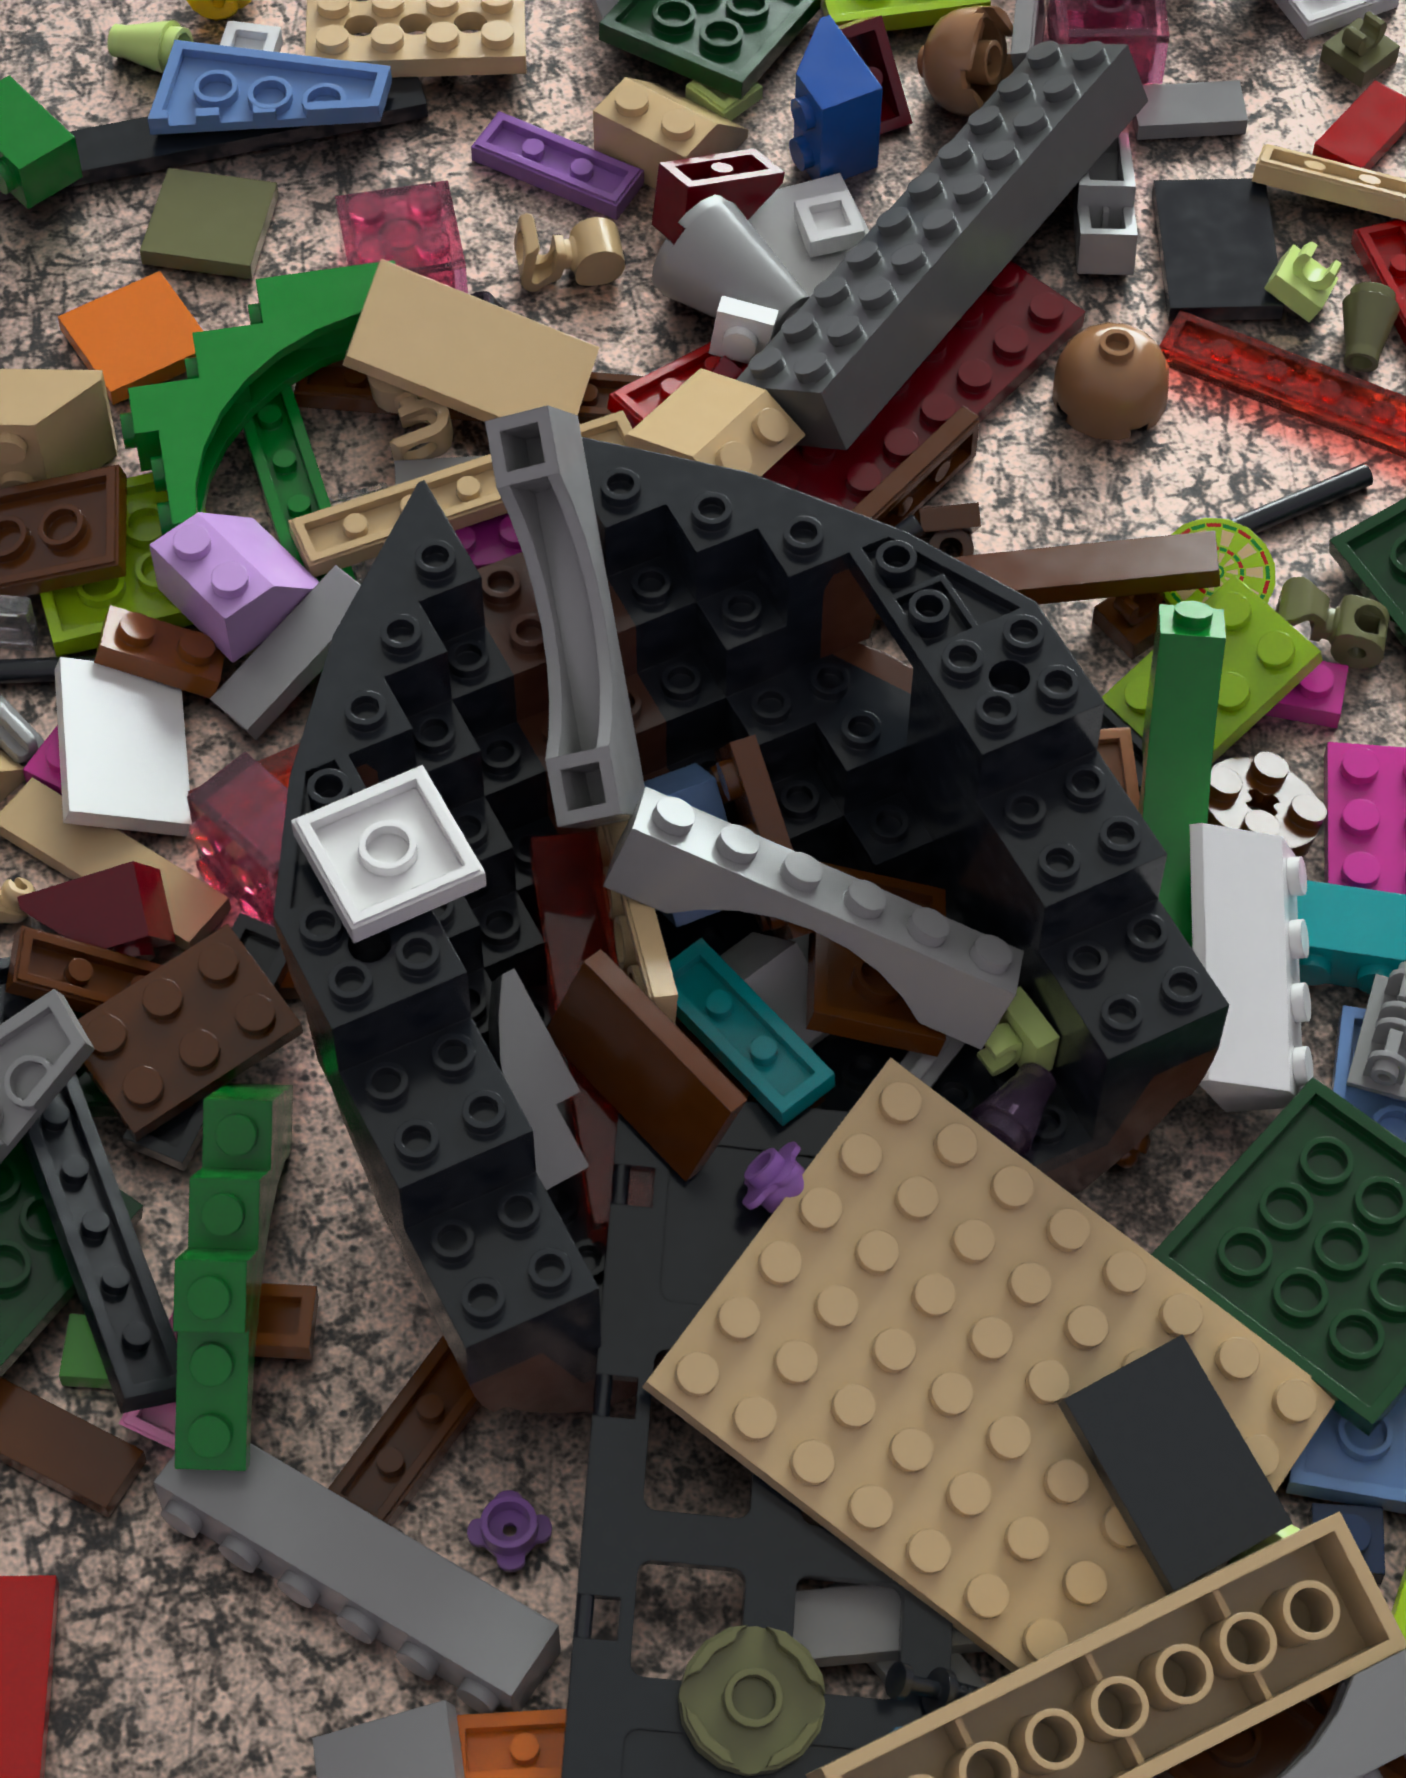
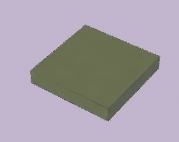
[140,168,279,279]

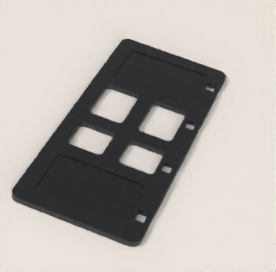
[561,1101,953,1778]

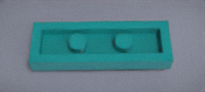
[669,938,835,1126]

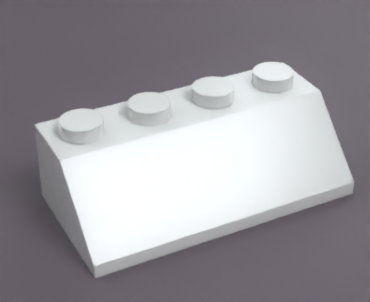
[1189,823,1313,1112]

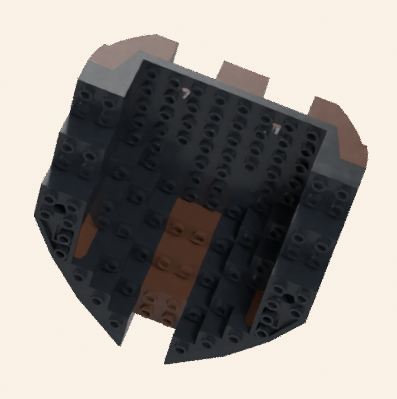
[273,437,1229,1413]

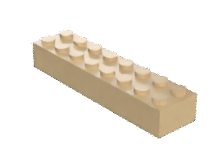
[805,1511,1406,1778]

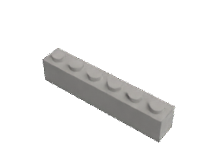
[154,1443,561,1714]

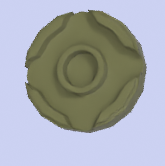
[677,1625,825,1777]

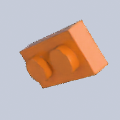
[457,1709,566,1778]

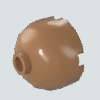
[917,6,1013,118]
[1052,322,1169,440]

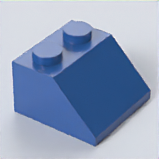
[789,15,883,180]

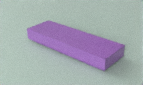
[471,111,644,220]

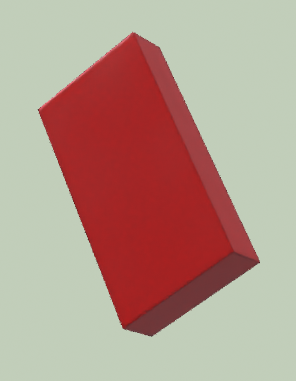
[1312,80,1406,170]

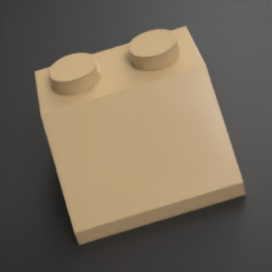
[593,77,748,189]
[622,368,806,477]
[0,369,118,489]

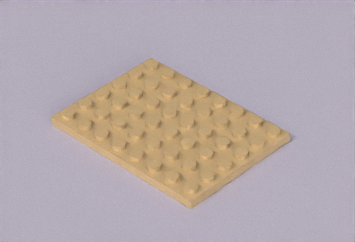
[642,1057,1335,1672]

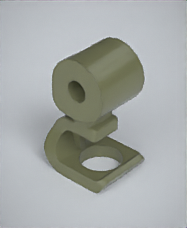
[1275,576,1390,669]

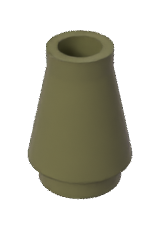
[1342,282,1400,372]

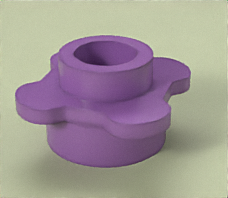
[742,1141,805,1213]
[467,1490,552,1572]

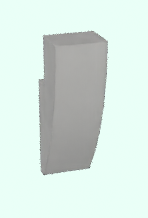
[1072,133,1138,275]
[488,968,590,1190]

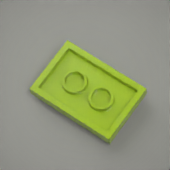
[1102,575,1323,764]

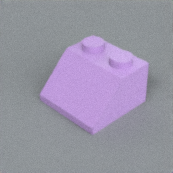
[149,512,319,663]

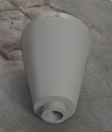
[652,195,810,339]

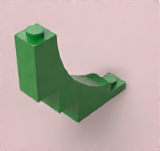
[1138,601,1226,948]

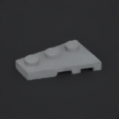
[0,989,95,1164]

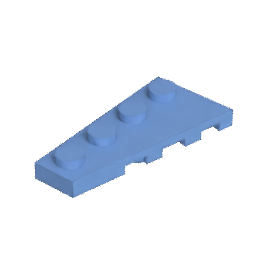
[148,40,392,135]

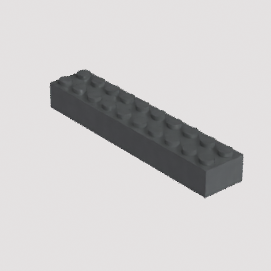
[736,41,1148,450]

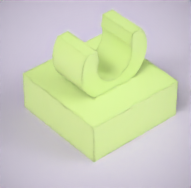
[1264,241,1342,322]
[977,986,1060,1082]

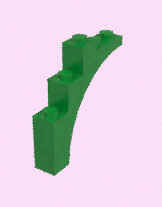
[120,260,395,536]
[173,1083,293,1471]

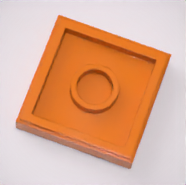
[58,271,203,405]

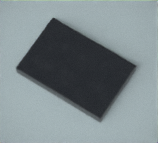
[1152,178,1284,321]
[1058,1334,1293,1595]

